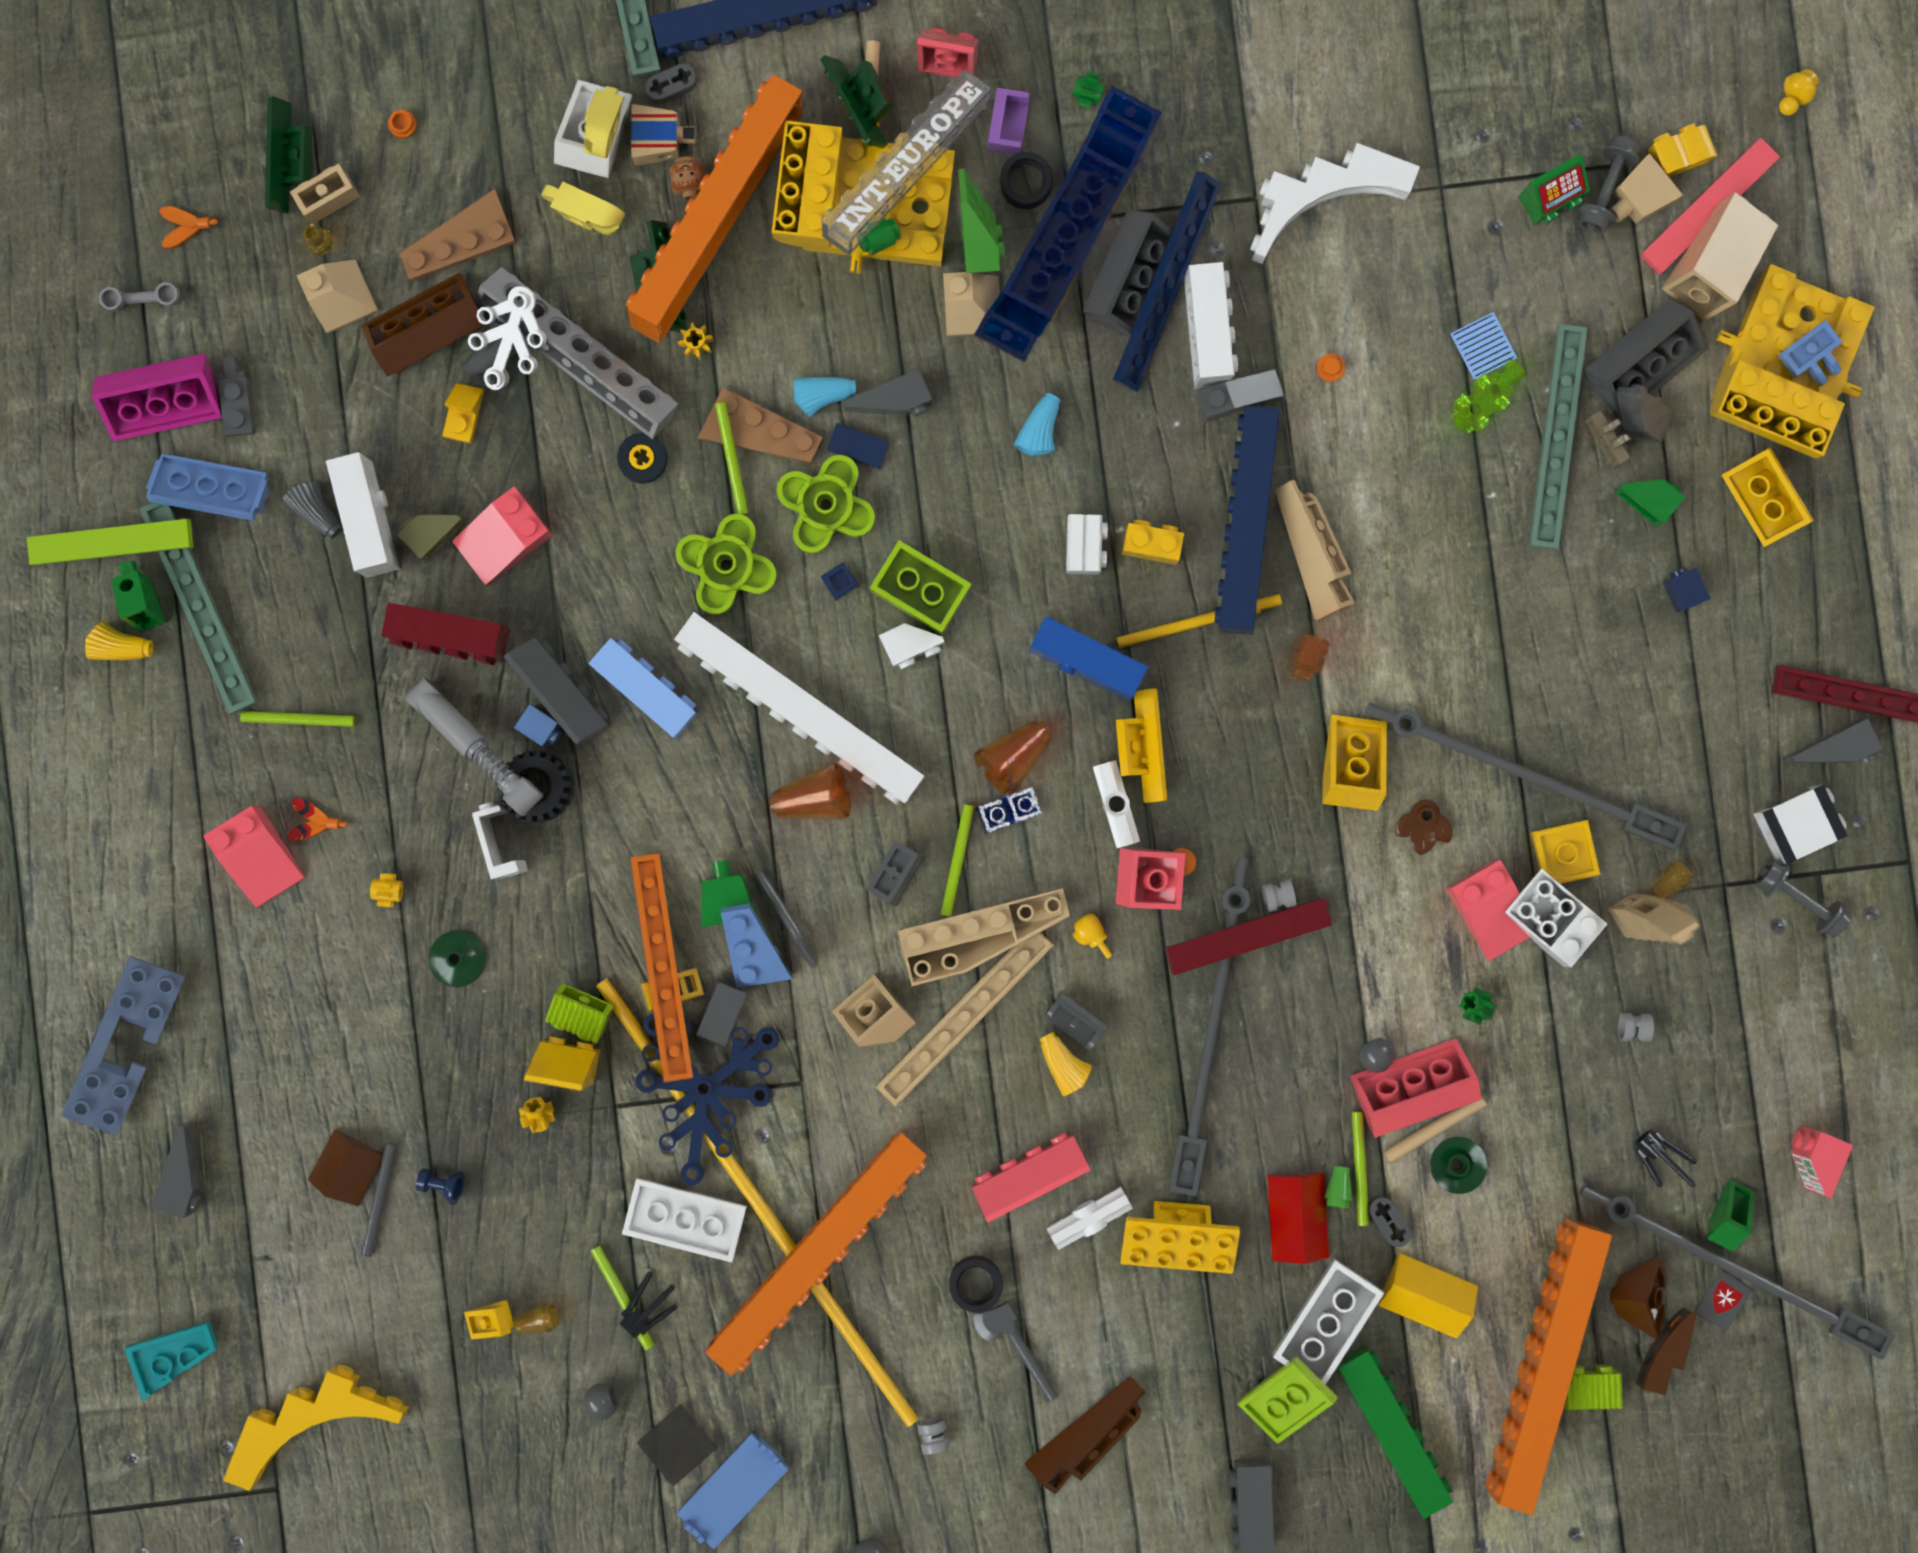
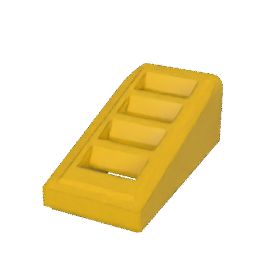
[640,968,705,1012]

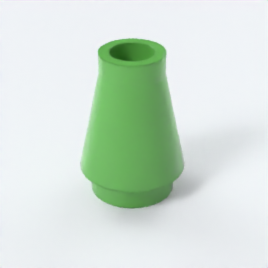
[1324,1166,1353,1209]

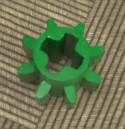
[1072,71,1105,109]
[1459,987,1497,1025]

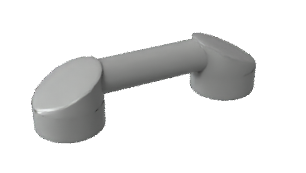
[99,282,180,311]

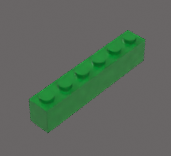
[1337,1346,1454,1519]

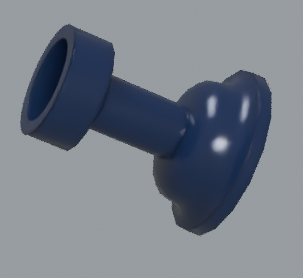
[416,1168,465,1205]

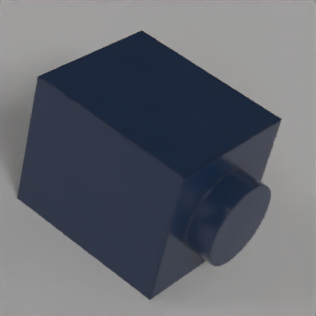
[1663,567,1711,613]

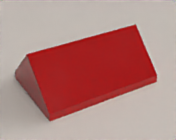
[1267,1172,1329,1264]

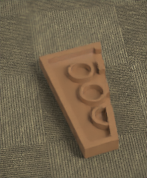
[400,189,516,282]
[697,388,823,464]

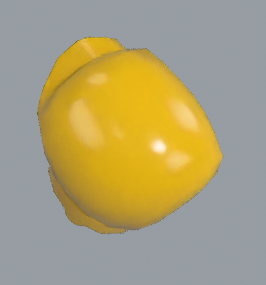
[1072,913,1112,959]

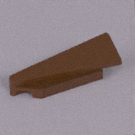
[1025,1377,1146,1494]

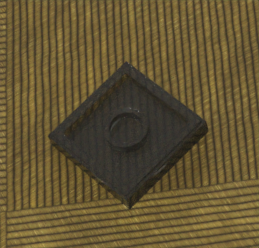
[636,1403,717,1487]

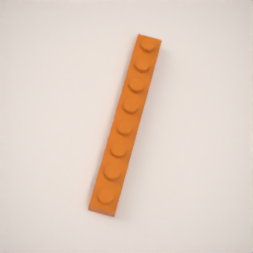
[630,853,693,1083]

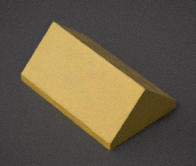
[1721,448,1814,547]
[1377,1253,1478,1339]

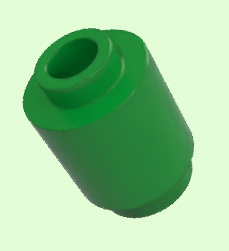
[857,218,901,255]

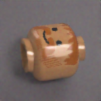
[669,156,706,201]

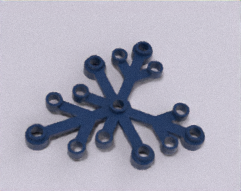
[635,1013,779,1185]

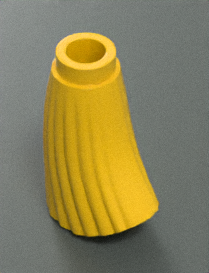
[85,620,153,660]
[1039,1031,1092,1097]

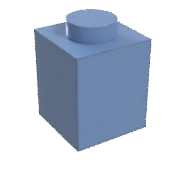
[514,704,562,748]

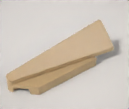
[1275,480,1355,620]

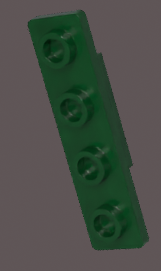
[820,55,894,149]
[265,96,312,214]
[629,220,688,333]

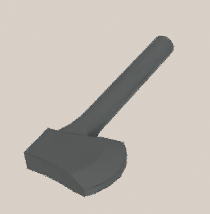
[753,870,818,968]
[974,1301,1057,1402]

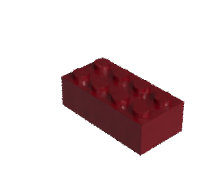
[381,602,511,666]

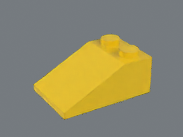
[1322,714,1387,811]
[524,1036,600,1091]

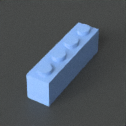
[588,638,698,739]

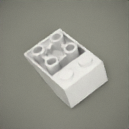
[1505,869,1607,968]

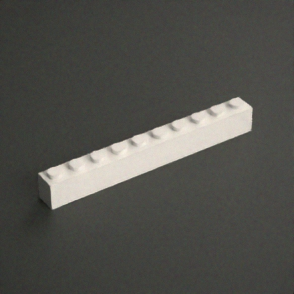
[674,612,925,805]

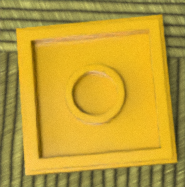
[1531,820,1601,884]

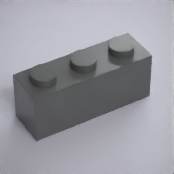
[1229,1459,1275,1553]

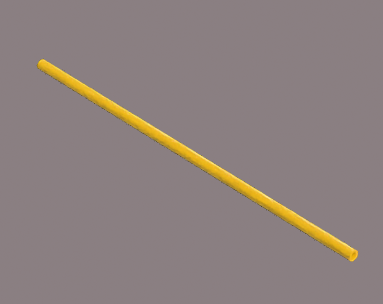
[596,978,919,1427]

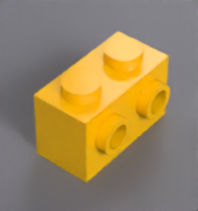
[1121,520,1184,565]

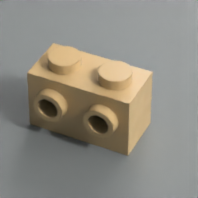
[290,163,361,225]

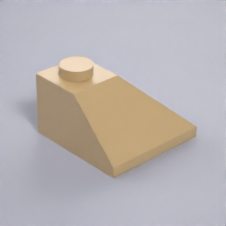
[296,260,378,334]
[943,272,1003,337]
[832,974,916,1047]

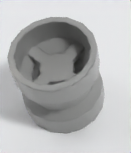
[1262,879,1296,913]
[1618,1013,1654,1042]
[917,1418,950,1454]

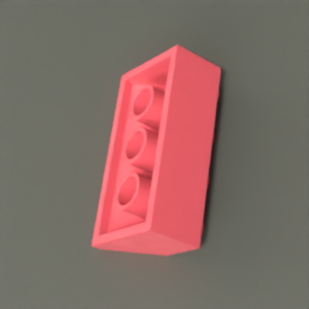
[1350,1038,1482,1138]
[972,1132,1090,1223]

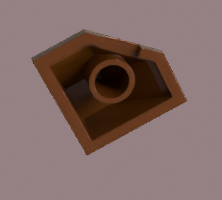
[1610,1257,1666,1338]

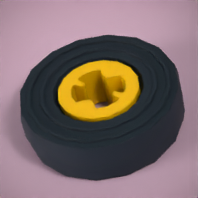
[617,433,668,484]

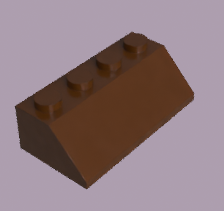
[361,272,485,377]

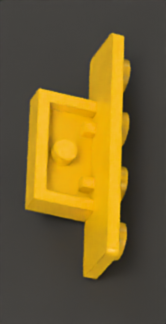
[1116,688,1167,803]

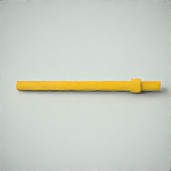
[1116,594,1282,648]

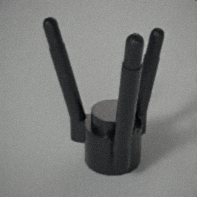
[1635,1129,1697,1187]
[620,1271,677,1339]

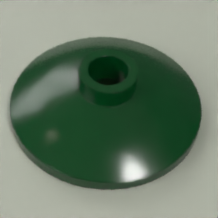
[429,931,486,987]
[1430,1137,1487,1194]

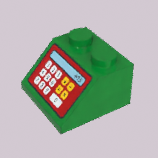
[1518,154,1590,225]

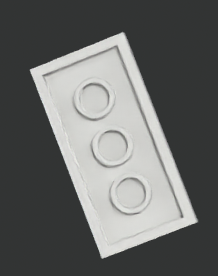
[622,1177,747,1262]

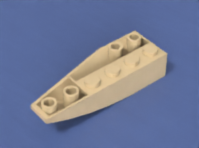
[897,888,1070,986]
[1607,894,1700,944]

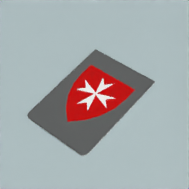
[1696,1270,1752,1330]

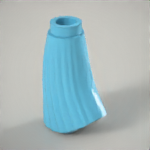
[793,377,856,418]
[1014,393,1061,457]

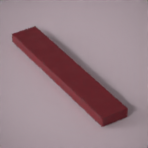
[1771,665,1918,724]
[1164,898,1332,975]

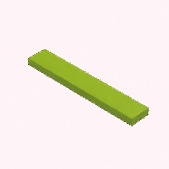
[27,519,194,566]

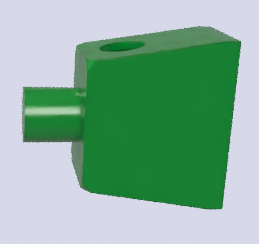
[111,561,167,632]
[701,860,757,927]

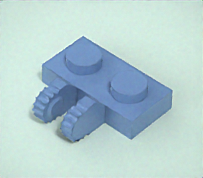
[1777,320,1843,386]

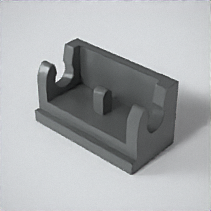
[866,841,924,906]
[694,979,747,1046]
[1043,991,1108,1050]

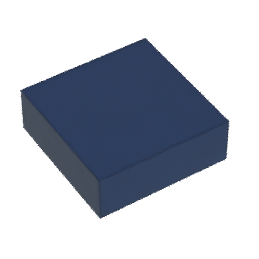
[820,562,859,601]

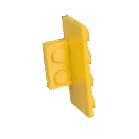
[1120,1201,1240,1274]

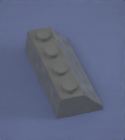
[1082,210,1173,337]
[1585,298,1706,421]
[503,637,610,747]

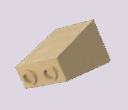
[1662,192,1778,321]

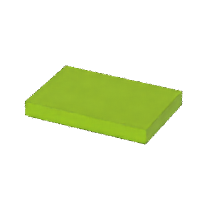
[1237,1356,1337,1444]

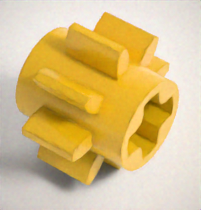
[678,323,714,360]
[370,873,404,908]
[519,1097,555,1133]

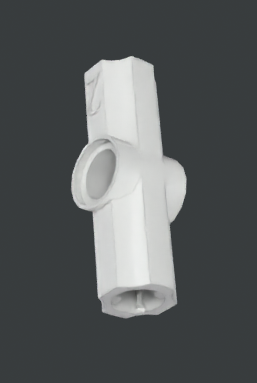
[1092,760,1140,848]
[1046,1186,1133,1250]

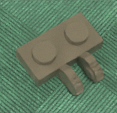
[1584,410,1631,468]

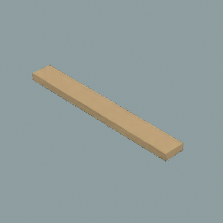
[875,932,1054,1107]

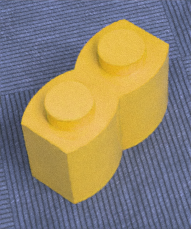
[1647,123,1717,177]

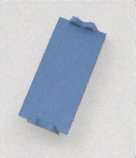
[146,453,269,521]
[677,1432,789,1549]

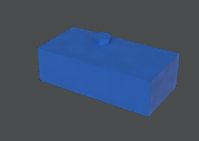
[1029,616,1148,701]

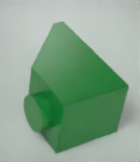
[1613,479,1685,527]
[1707,1179,1756,1252]

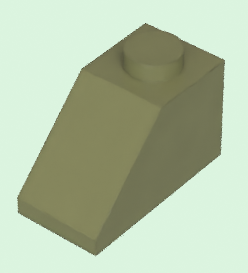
[397,515,466,562]

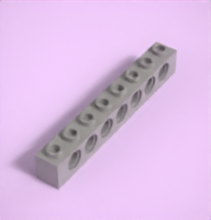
[476,267,678,439]

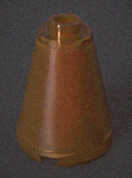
[973,721,1051,796]
[769,764,851,820]

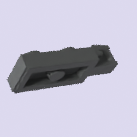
[218,356,255,437]

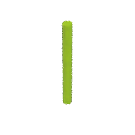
[715,402,748,514]
[240,711,356,727]
[940,804,975,917]
[1352,1111,1370,1226]
[590,1245,655,1351]

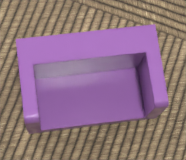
[988,88,1030,155]

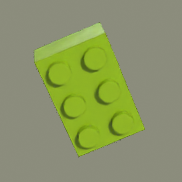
[869,540,972,635]

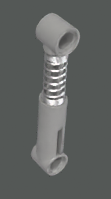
[404,677,543,817]

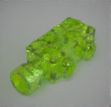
[1451,359,1526,433]

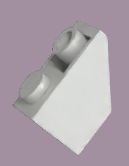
[879,623,944,670]

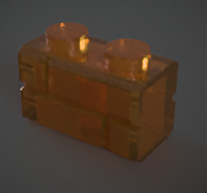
[1286,634,1330,681]

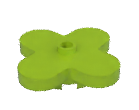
[777,455,875,554]
[676,514,777,615]

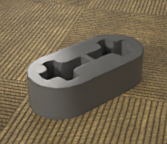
[645,64,697,104]
[1368,1196,1411,1247]

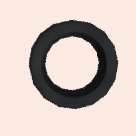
[999,151,1053,210]
[949,1256,1003,1312]

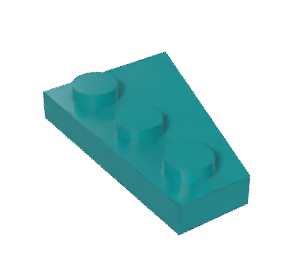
[124,1321,218,1401]

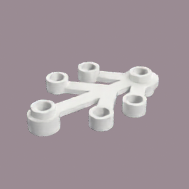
[468,286,547,390]

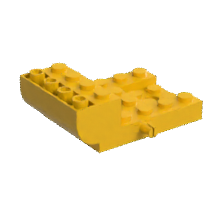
[772,120,955,274]
[1710,264,1875,459]

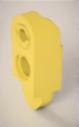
[584,86,623,159]
[541,181,625,235]

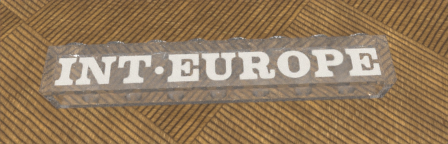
[821,70,991,255]

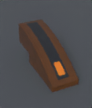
[1636,1308,1697,1395]

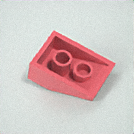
[917,28,979,81]
[452,486,554,586]
[203,806,305,908]
[1445,860,1529,961]

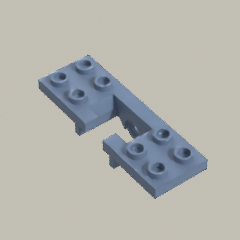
[61,956,185,1135]

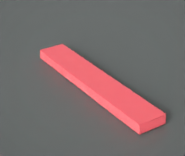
[1640,137,1780,275]

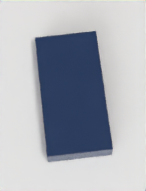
[827,423,889,470]

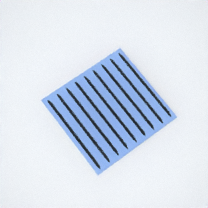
[1450,312,1517,380]

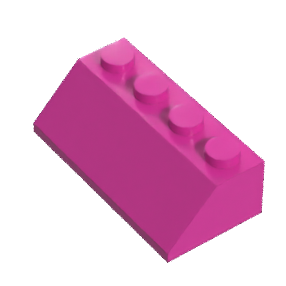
[91,353,222,442]

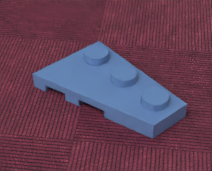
[721,903,792,988]

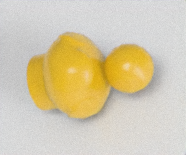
[1779,69,1819,116]

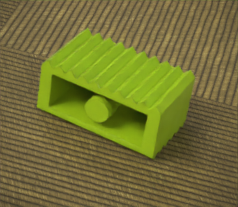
[545,983,614,1043]
[1564,1364,1623,1410]

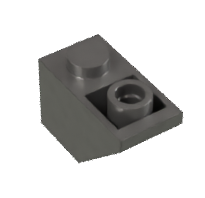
[1617,384,1674,442]

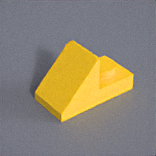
[442,383,484,444]
[464,1300,514,1340]

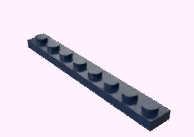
[1113,171,1222,392]

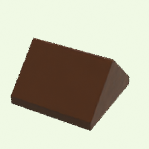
[308,1129,383,1206]

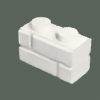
[1066,514,1108,575]

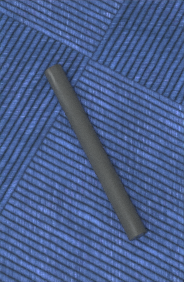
[361,1143,397,1257]

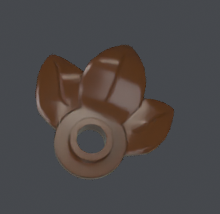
[1396,799,1452,855]

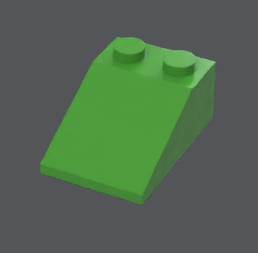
[958,168,1005,273]

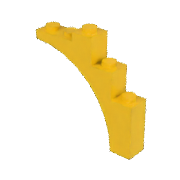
[223,1365,409,1491]

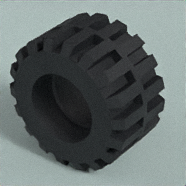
[498,750,574,822]

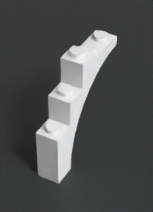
[1250,143,1420,264]

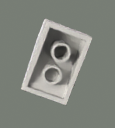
[554,80,632,178]

